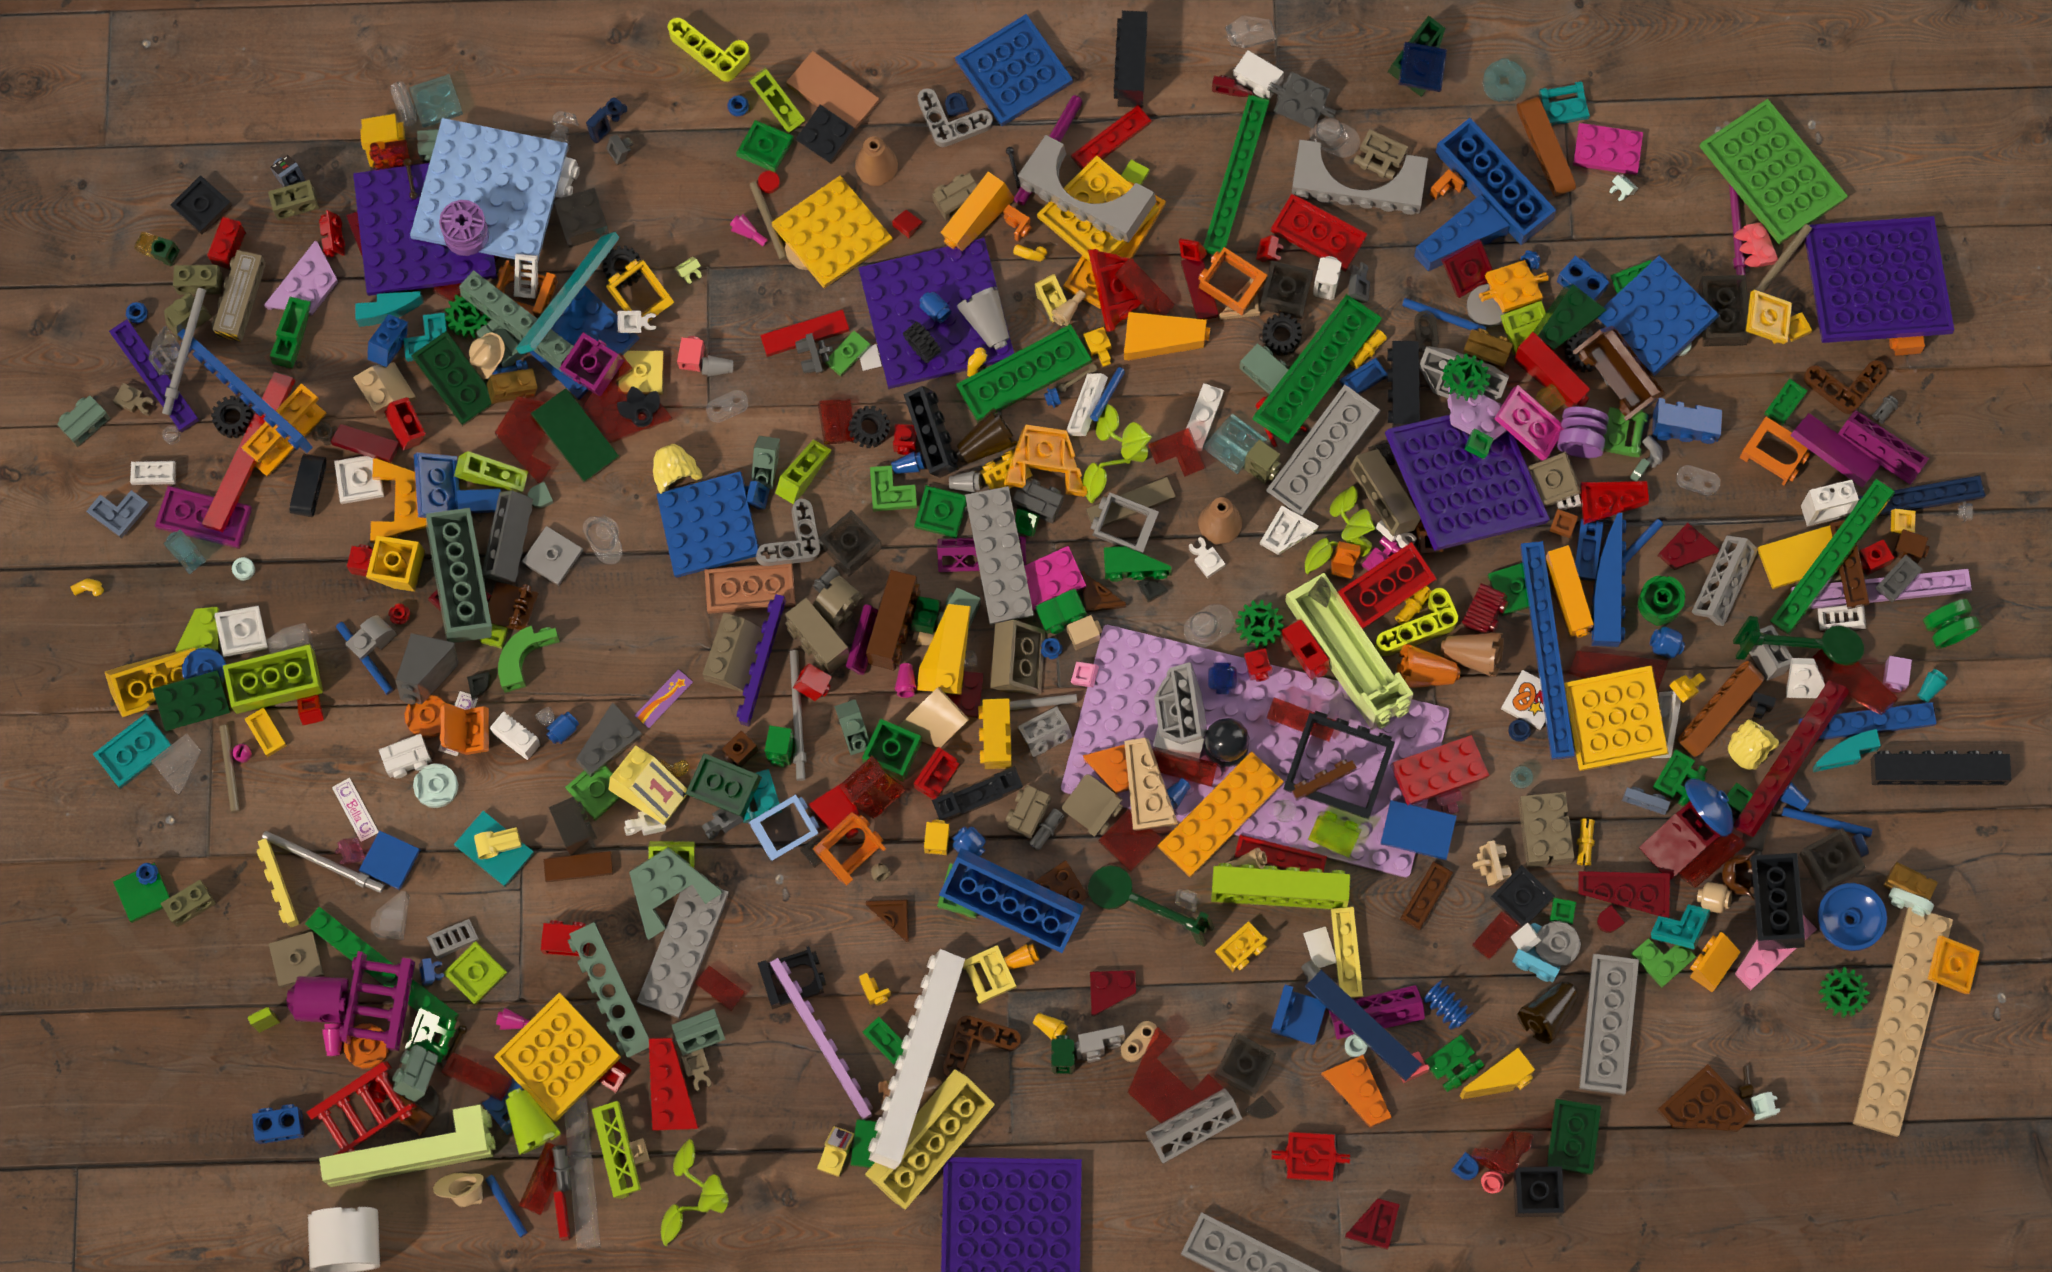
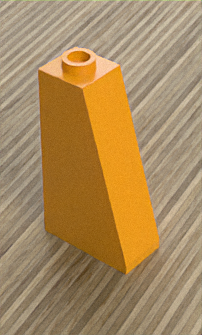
[940,172,1014,251]
[1124,312,1210,361]
[1545,545,1594,638]

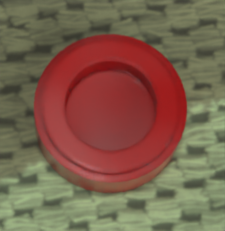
[758,171,780,193]

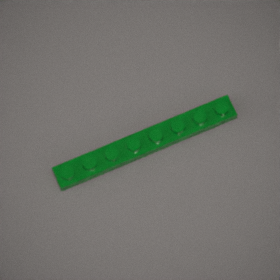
[1203,95,1269,255]
[1770,479,1895,635]
[305,907,459,1025]

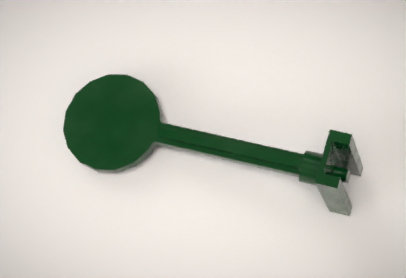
[1733,616,1864,665]
[1088,865,1214,947]

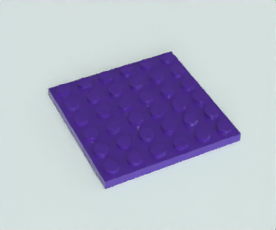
[353,163,497,296]
[1805,216,1954,343]
[858,238,1014,389]
[1385,415,1550,551]
[941,1157,1082,1272]

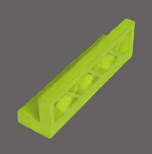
[592,1101,641,1199]

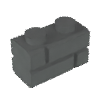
[1012,478,1064,524]

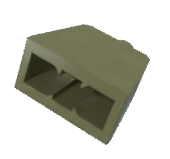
[164,293,212,341]

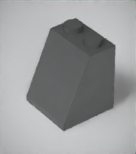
[396,633,458,704]

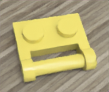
[963,945,1016,1004]

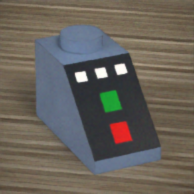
[270,155,306,187]

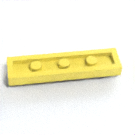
[257,838,299,928]
[1331,907,1363,998]

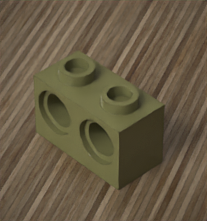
[268,180,319,220]
[173,265,222,295]
[1244,439,1281,484]
[161,880,216,927]

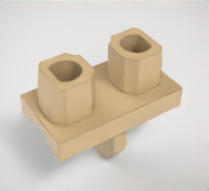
[1472,841,1512,886]

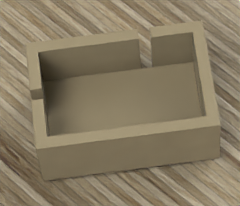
[785,598,849,675]
[1518,792,1574,868]

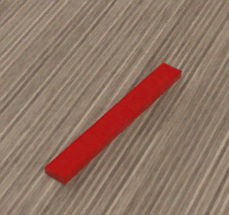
[202,372,295,533]

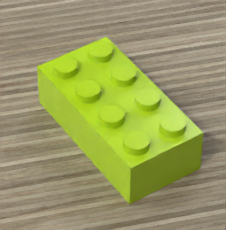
[223,644,323,714]

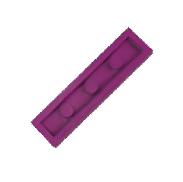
[1838,410,1929,485]
[937,536,1026,572]
[1328,985,1425,1040]

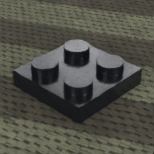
[796,105,856,164]
[170,175,232,235]
[1490,865,1555,928]

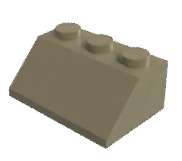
[703,613,764,692]
[990,620,1045,695]

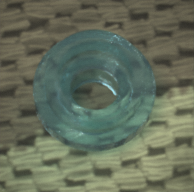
[1510,766,1533,789]

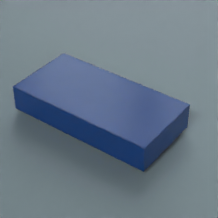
[1339,358,1387,394]
[456,489,501,513]

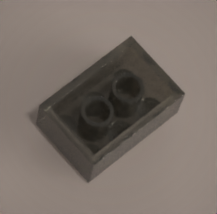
[1698,275,1750,347]

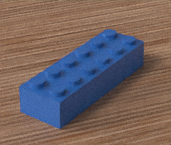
[1436,118,1556,245]
[939,848,1084,953]

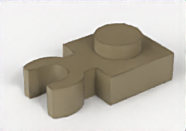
[113,383,155,416]
[681,1048,712,1092]

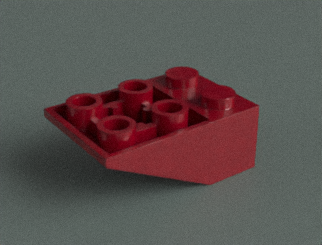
[1639,801,1721,880]

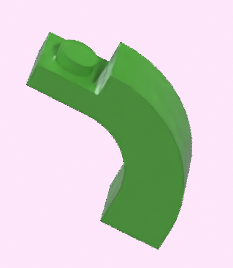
[498,626,560,693]

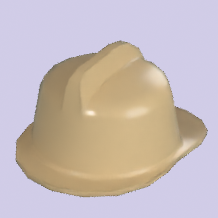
[469,332,505,380]
[433,1173,484,1207]

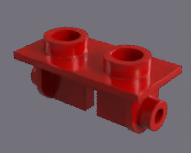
[319,210,345,257]

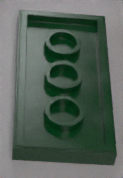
[411,331,495,426]
[531,388,619,483]

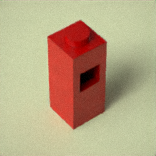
[1282,619,1330,680]

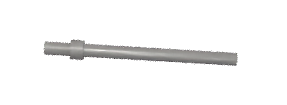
[162,288,206,416]
[790,650,807,781]
[262,831,385,893]

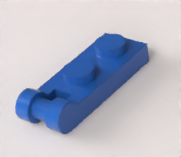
[1575,519,1603,581]

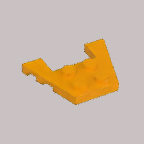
[1004,425,1087,497]
[370,458,426,543]

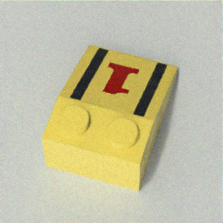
[608,745,687,825]

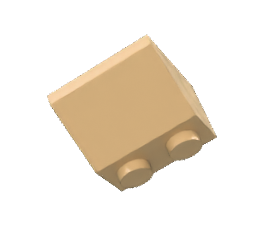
[353,362,417,420]

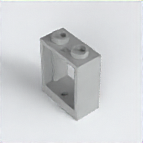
[1090,492,1159,553]

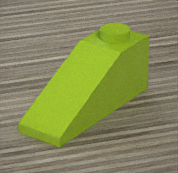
[748,68,805,133]
[775,439,832,504]
[454,451,528,493]

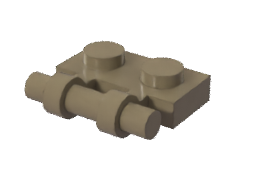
[1353,129,1408,180]

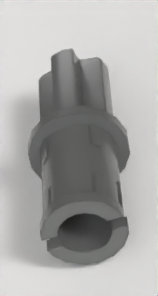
[1029,808,1065,851]
[552,1145,571,1192]

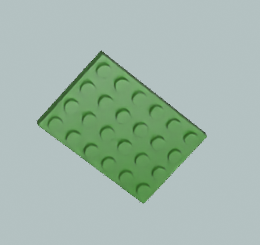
[1699,99,1848,244]

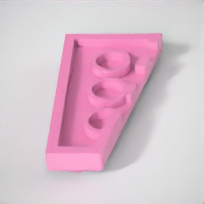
[1735,915,1817,990]

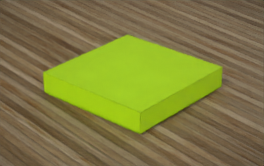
[443,941,508,1005]

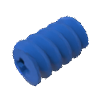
[1424,980,1474,1030]

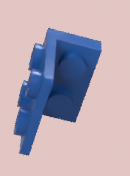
[1271,985,1326,1045]

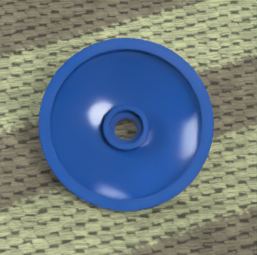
[1685,778,1733,836]
[1818,883,1887,951]

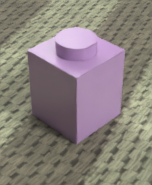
[1882,656,1912,692]

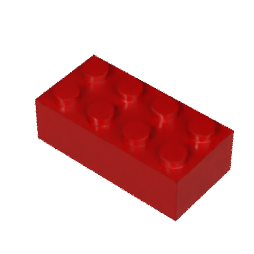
[1338,542,1437,629]

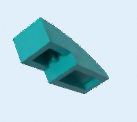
[355,292,424,327]
[1812,729,1881,772]

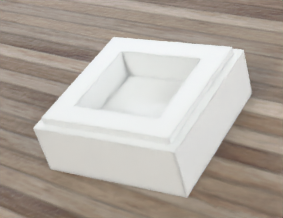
[1511,923,1541,953]

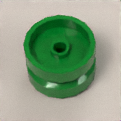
[1923,599,1981,649]

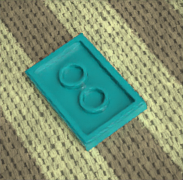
[93,713,174,789]
[454,811,535,887]

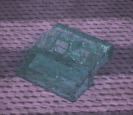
[1203,413,1267,474]

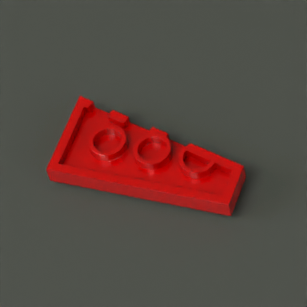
[649,1037,699,1131]

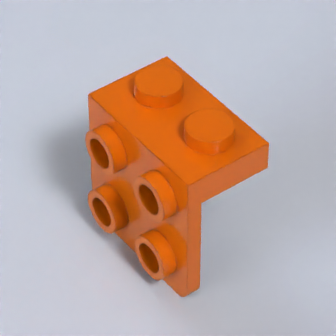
[440,703,489,755]

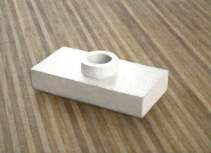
[130,461,176,485]

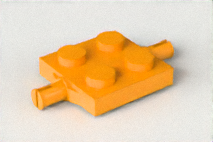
[1479,260,1548,313]

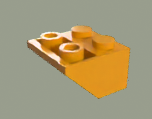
[1690,932,1740,992]

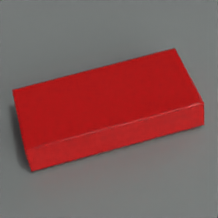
[553,1191,571,1241]

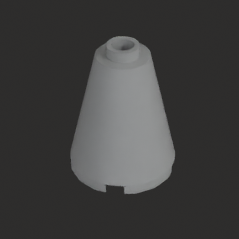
[957,287,1009,350]

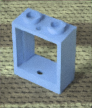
[748,795,820,861]

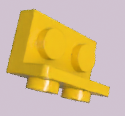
[979,450,1033,490]

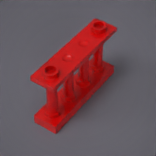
[307,1061,417,1155]

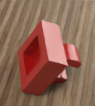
[1256,235,1283,262]

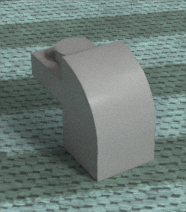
[345,615,397,660]

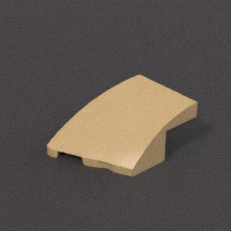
[899,687,969,748]

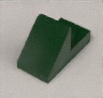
[911,596,942,634]

